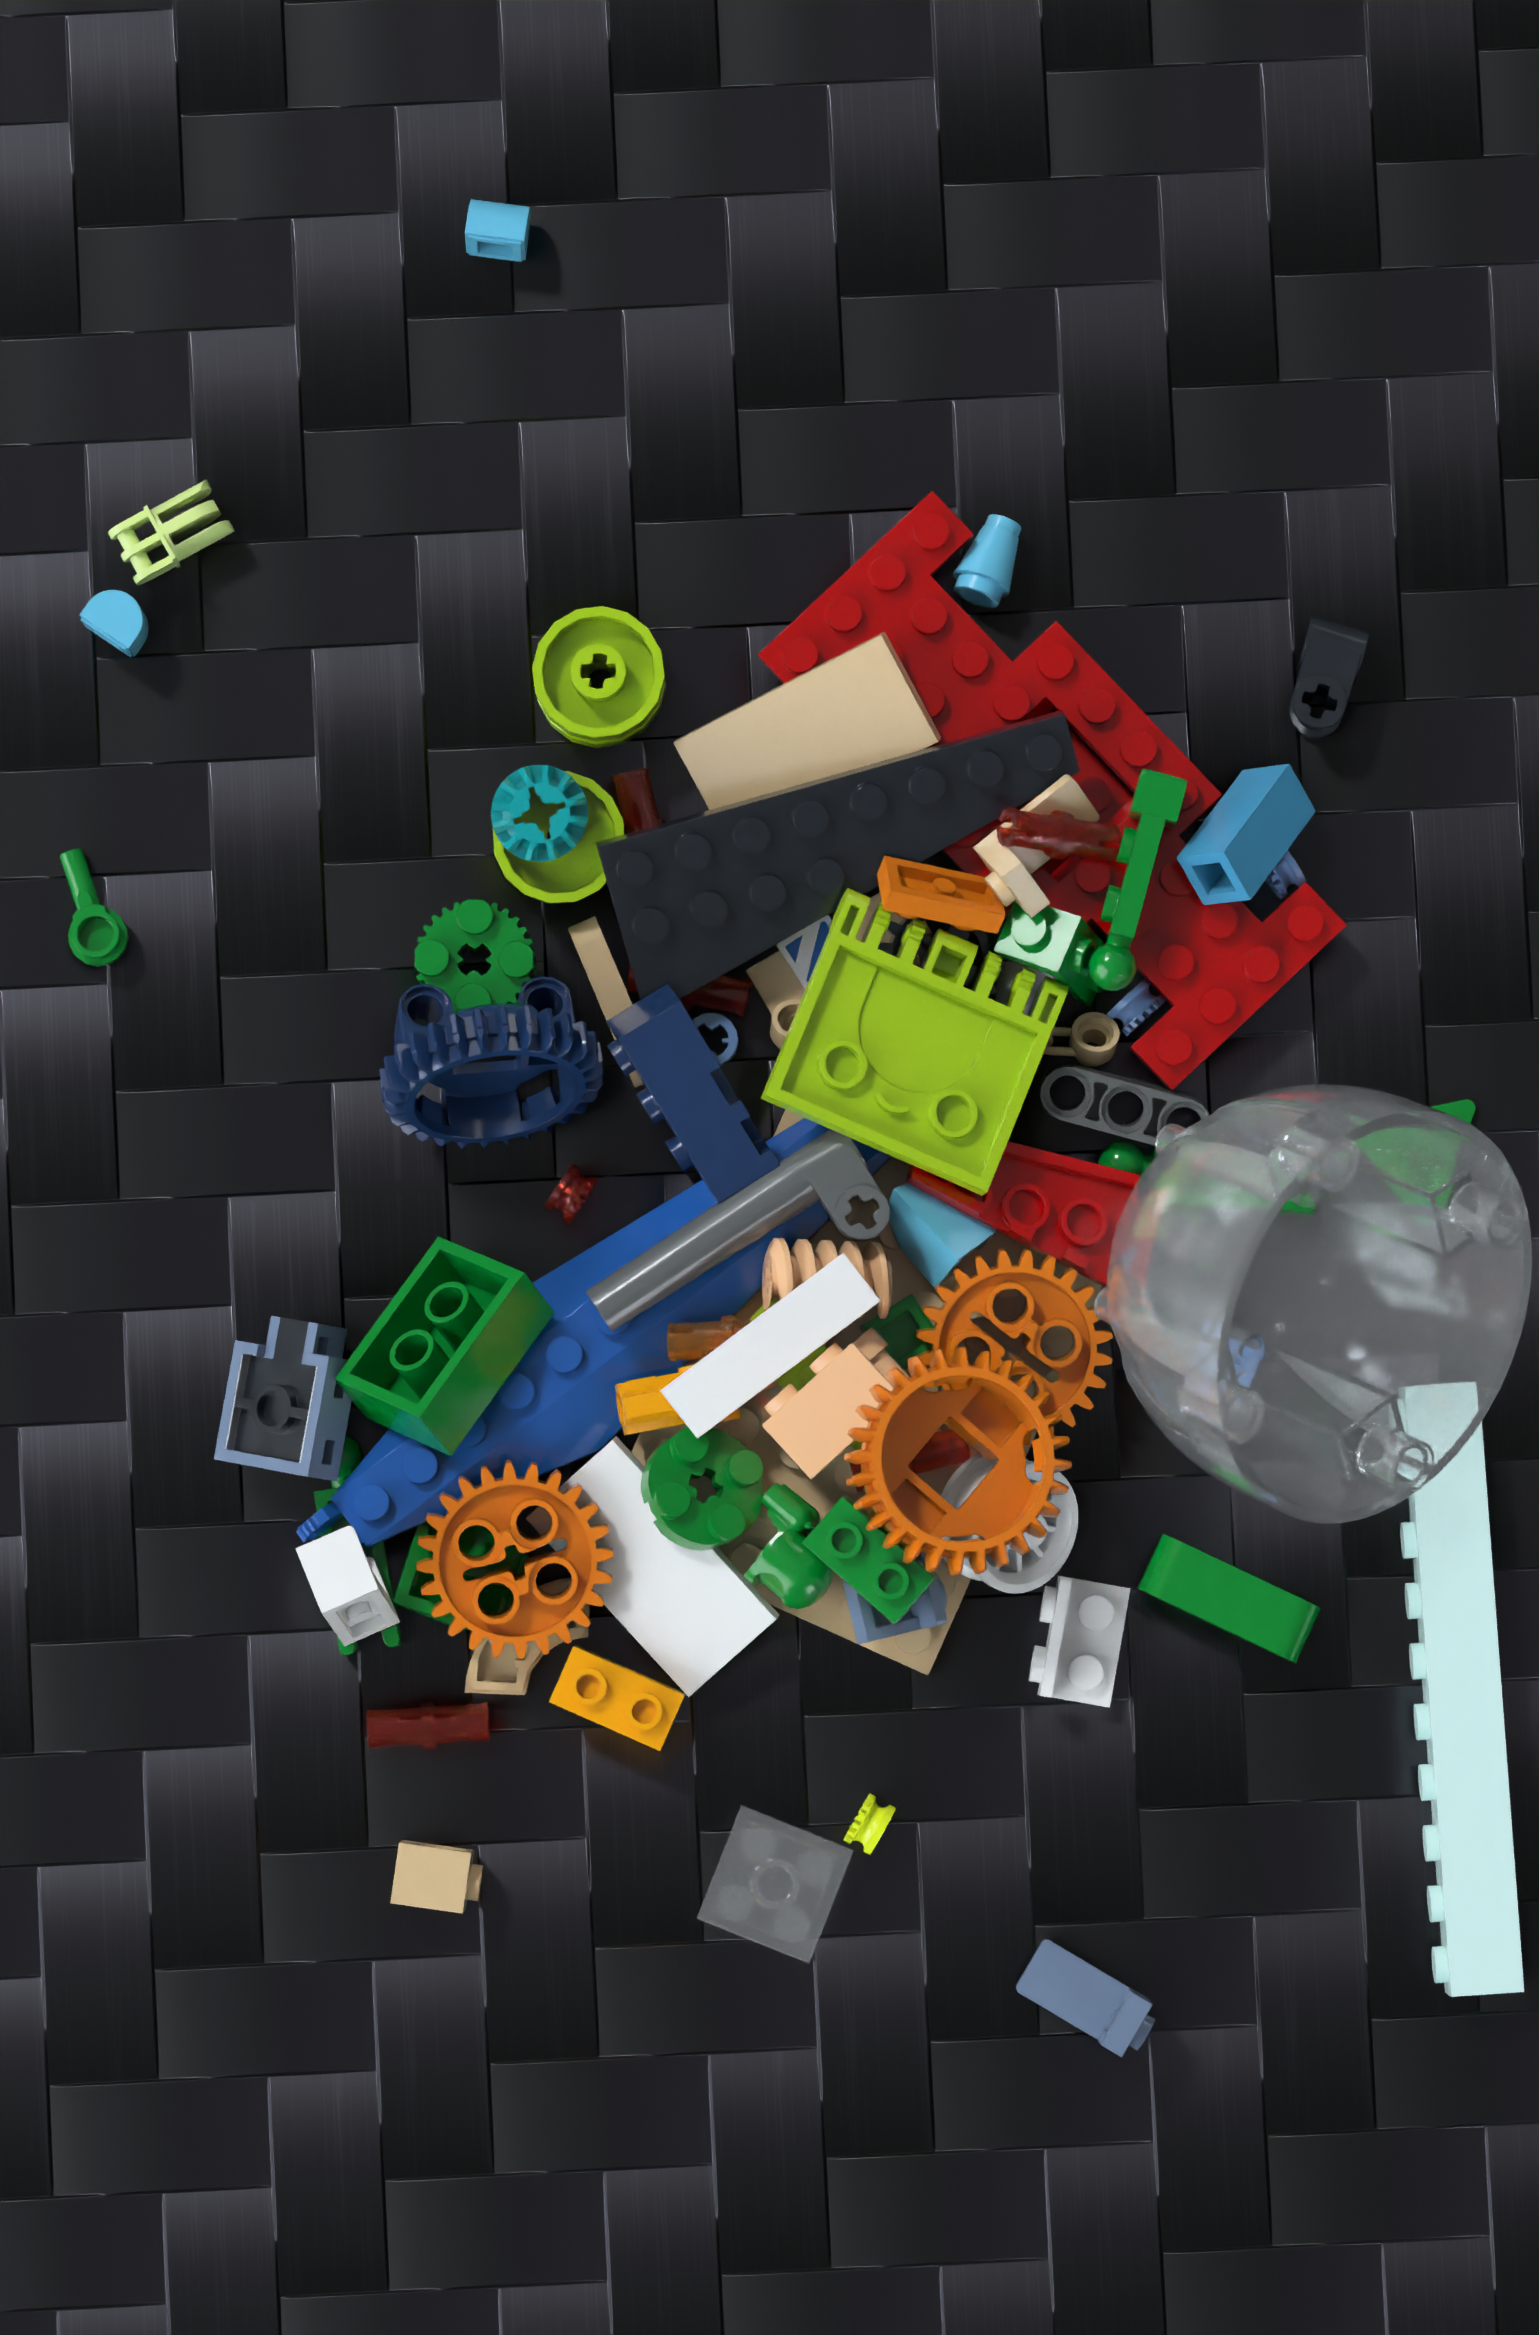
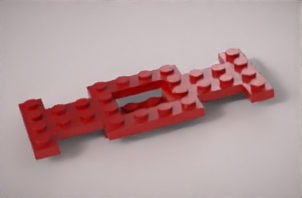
[758,491,1347,1091]

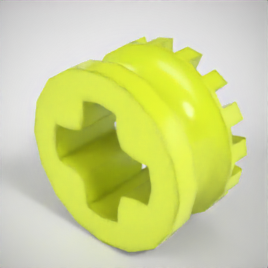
[843,1793,896,1855]

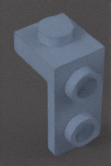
[1016,1939,1155,2057]

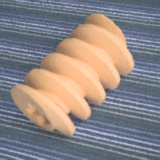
[762,1238,892,1319]

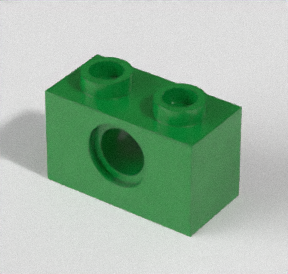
[802,1496,939,1624]

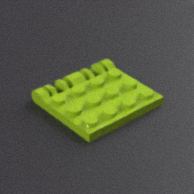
[761,888,1069,1196]

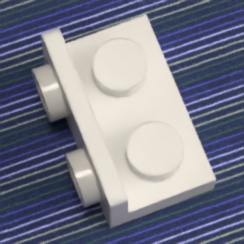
[1029,1576,1131,1708]

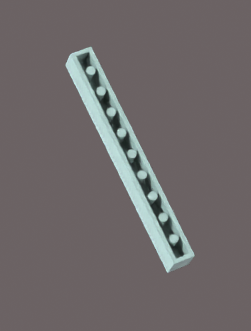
[1391,1384,1524,1997]

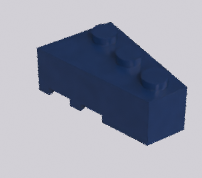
[606,984,780,1204]

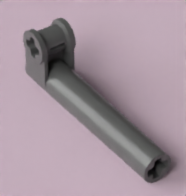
[586,1129,890,1332]

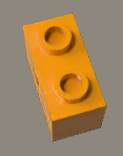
[549,1645,685,1751]

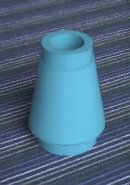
[953,514,1022,608]

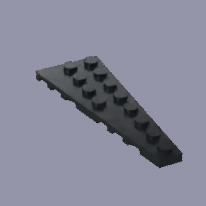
[596,710,1080,1000]

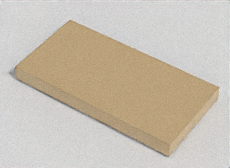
[673,632,941,810]

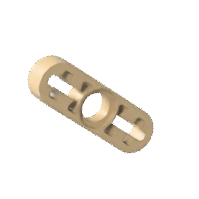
[568,916,643,1088]

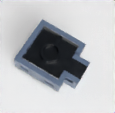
[214,1316,352,1481]

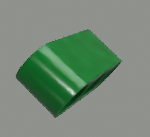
[1137,1534,1321,1663]

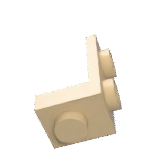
[973,774,1099,918]

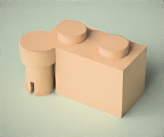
[762,1327,910,1480]

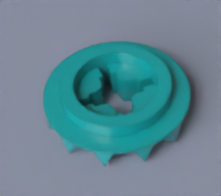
[491,765,588,862]

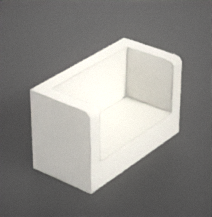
[295,1526,400,1646]

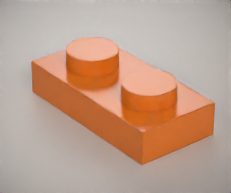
[877,855,1006,934]

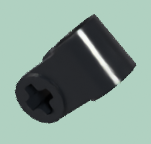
[1289,617,1370,739]

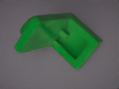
[994,901,1105,1007]

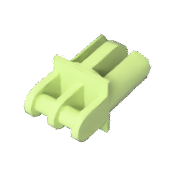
[108,479,235,585]

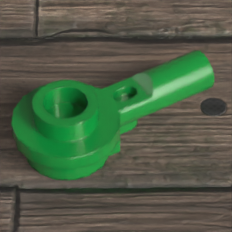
[60,848,129,967]

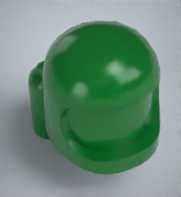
[744,1483,834,1609]

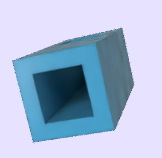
[1177,764,1316,905]

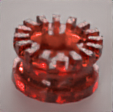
[544,1163,598,1224]

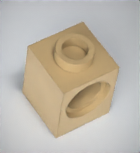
[390,1840,483,1914]

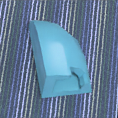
[888,1183,997,1288]

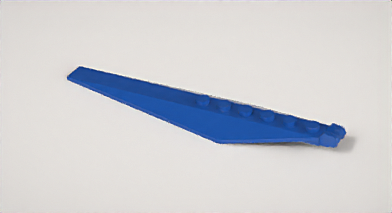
[296,1118,893,1548]

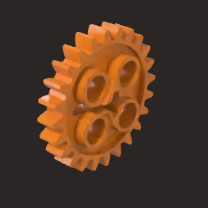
[916,1248,1113,1446]
[416,1460,614,1659]

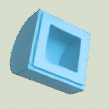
[465,199,531,262]
[79,590,149,657]

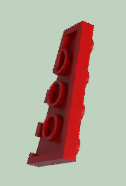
[906,1141,1153,1298]

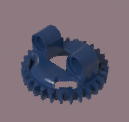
[379,976,603,1149]

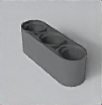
[1040,1062,1211,1152]

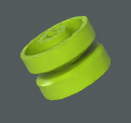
[532,606,666,748]
[493,771,624,904]

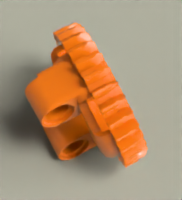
[844,1347,1072,1576]

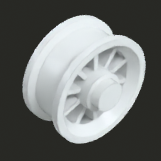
[941,1453,1078,1594]

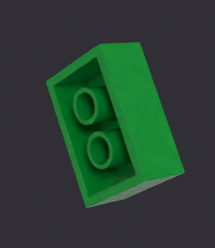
[334,1236,555,1456]

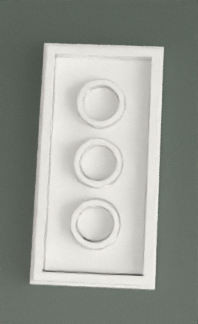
[526,1436,779,1697]

